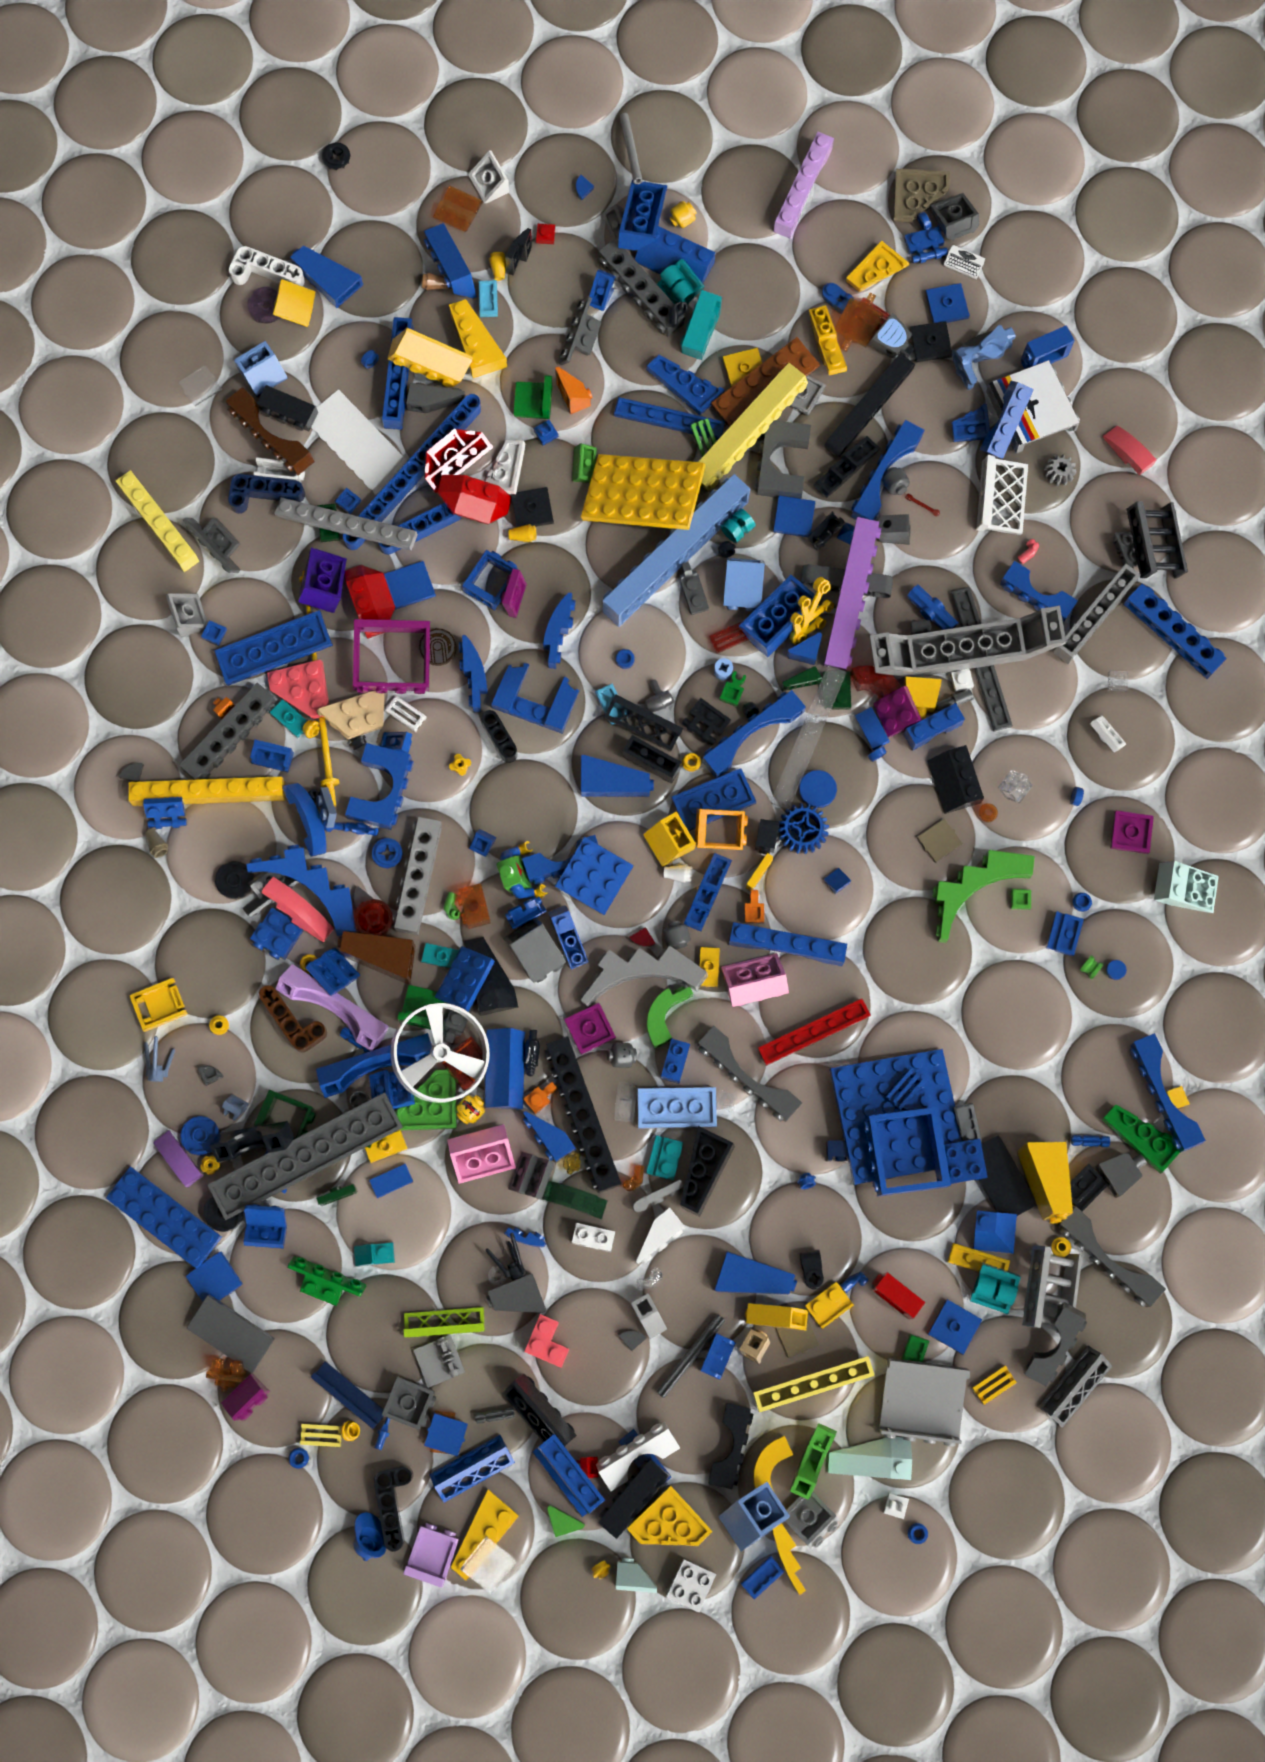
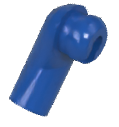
[840,1272,869,1293]

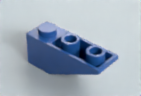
[548,905,589,969]
[523,1111,576,1163]

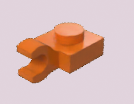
[745,890,764,924]
[524,1082,558,1114]

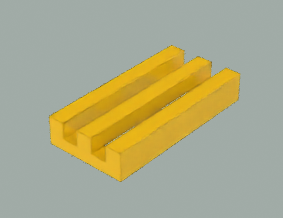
[746,853,773,891]
[972,1365,1017,1405]

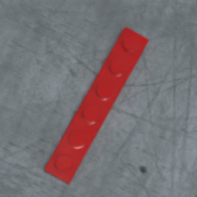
[758,998,871,1066]

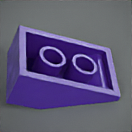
[298,547,347,613]

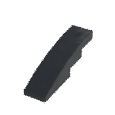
[814,436,880,498]

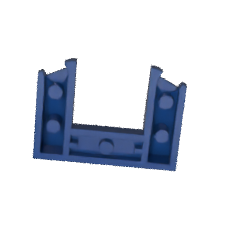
[492,663,579,734]

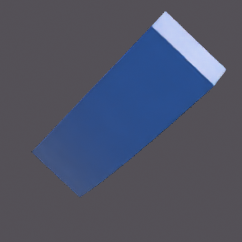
[684,853,732,931]

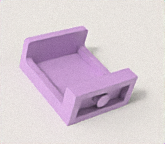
[403,1523,459,1588]

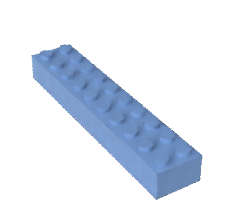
[603,474,750,627]

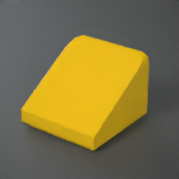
[1166,1086,1189,1109]

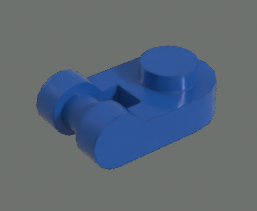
[822,283,855,314]

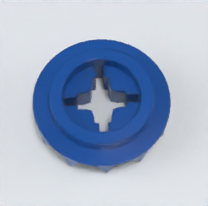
[372,838,403,869]

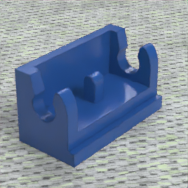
[250,739,294,773]
[700,1333,736,1380]

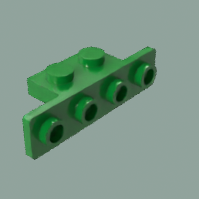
[287,1256,367,1306]

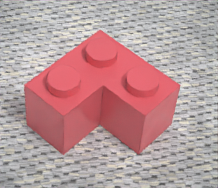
[524,1314,570,1368]

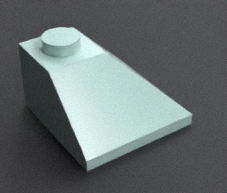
[616,1558,657,1593]

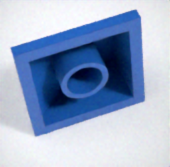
[974,1210,1017,1254]

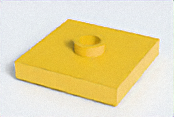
[722,348,762,387]

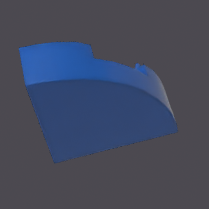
[576,175,594,200]

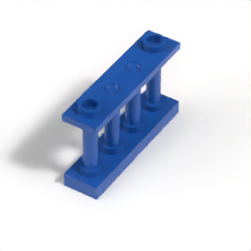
[532,1434,605,1517]

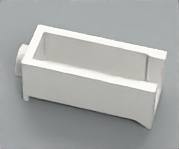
[254,458,305,483]

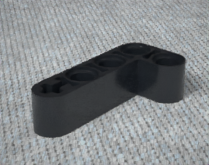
[374,1466,414,1552]

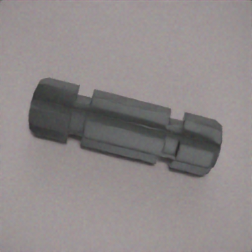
[475,1407,515,1424]

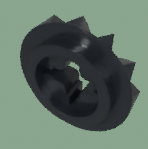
[322,142,351,170]

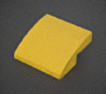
[273,279,316,327]

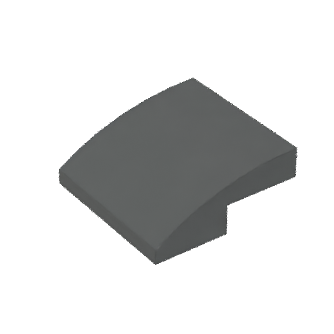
[508,1152,555,1200]

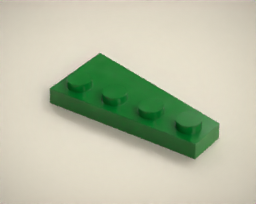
[1101,1105,1180,1174]

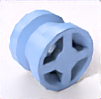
[714,658,733,681]

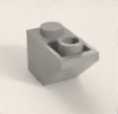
[631,1293,667,1339]

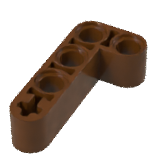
[259,985,327,1052]

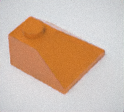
[555,366,593,414]

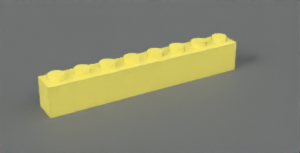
[698,363,808,492]

